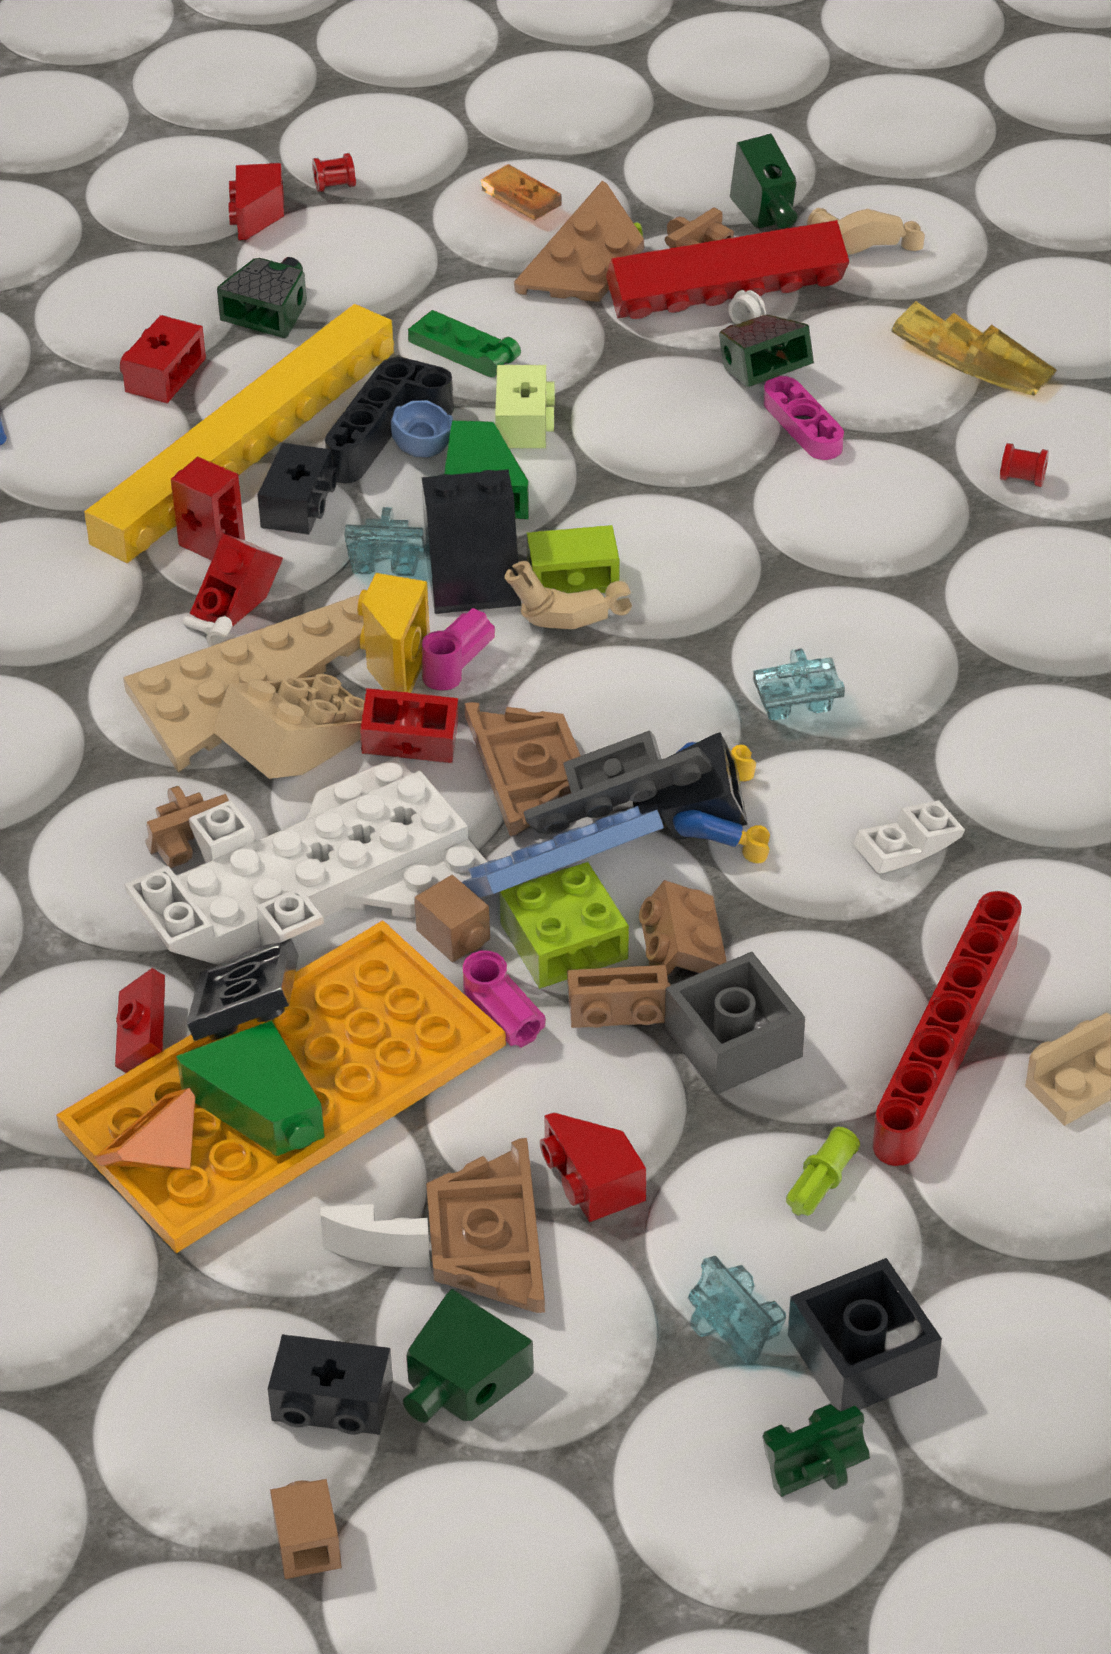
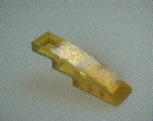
[891,301,1057,396]

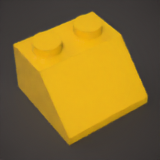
[357,573,430,693]

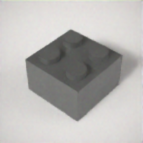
[665,952,805,1095]

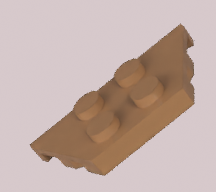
[514,181,645,302]
[465,702,581,836]
[426,1138,545,1313]

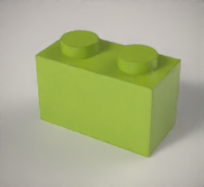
[526,525,620,594]

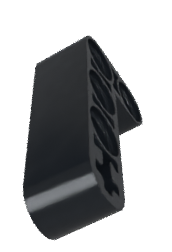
[325,357,454,484]

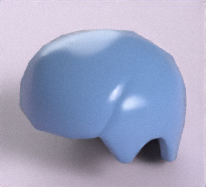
[391,400,453,458]

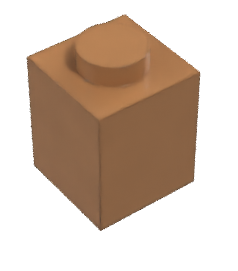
[414,874,490,963]
[270,1479,342,1579]

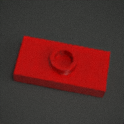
[115,967,165,1073]

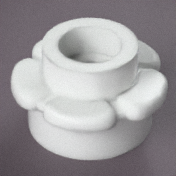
[728,290,766,325]

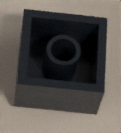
[788,1258,942,1411]

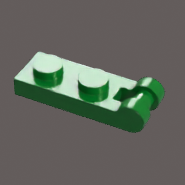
[408,310,521,378]

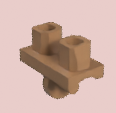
[664,207,734,248]
[145,786,229,868]

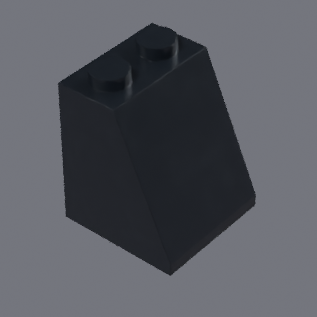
[421,469,521,614]

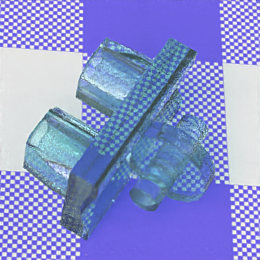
[344,507,426,576]
[753,648,845,721]
[688,1255,786,1364]

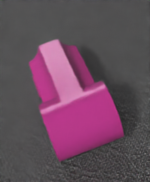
[422,608,495,690]
[463,951,546,1048]

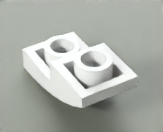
[853,801,965,874]
[320,1203,430,1268]

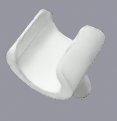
[183,615,236,647]

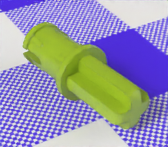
[786,1126,860,1216]

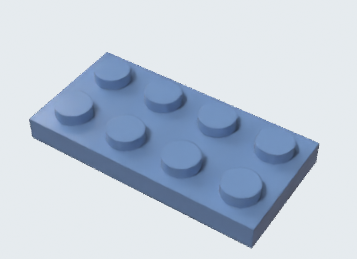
[462,806,664,897]

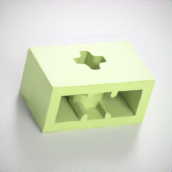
[495,365,555,448]

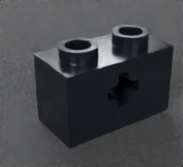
[257,442,338,535]
[267,1334,393,1435]

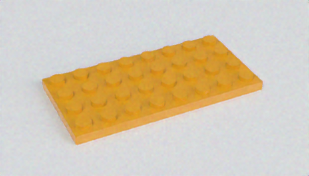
[56,920,506,1253]

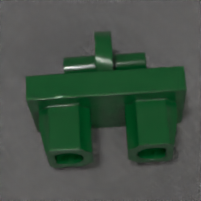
[762,1403,870,1497]

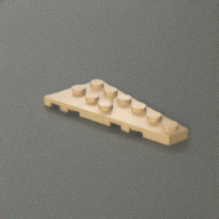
[123,594,364,772]

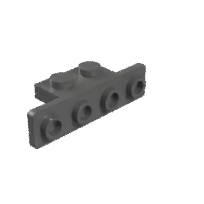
[523,730,712,834]

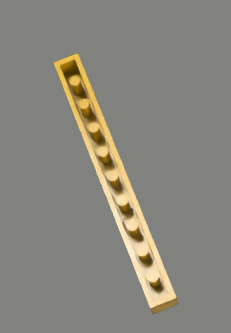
[84,304,394,564]

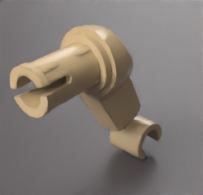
[807,208,925,255]
[505,561,632,629]

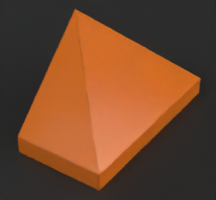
[94,1088,195,1169]

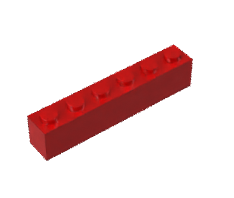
[606,220,850,319]

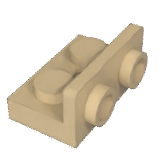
[1025,1012,1111,1126]

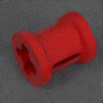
[312,153,356,192]
[1000,443,1049,487]

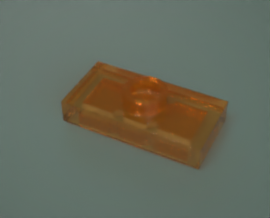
[481,164,562,221]

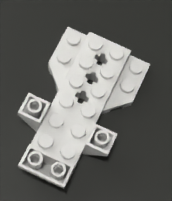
[124,756,487,965]

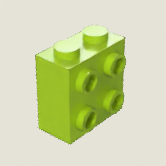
[499,862,629,989]

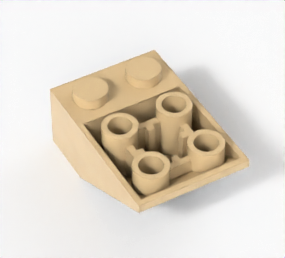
[212,674,365,779]

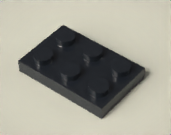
[186,938,299,1041]

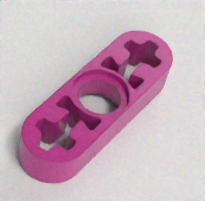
[764,376,844,460]

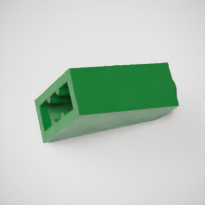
[444,420,529,520]
[176,1020,325,1156]

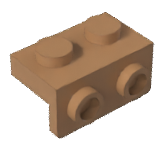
[639,880,727,976]
[567,965,671,1028]

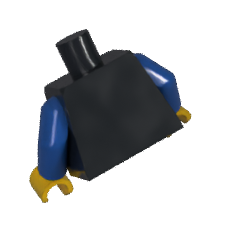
[633,732,770,863]

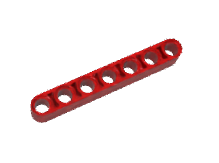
[872,891,1022,1166]

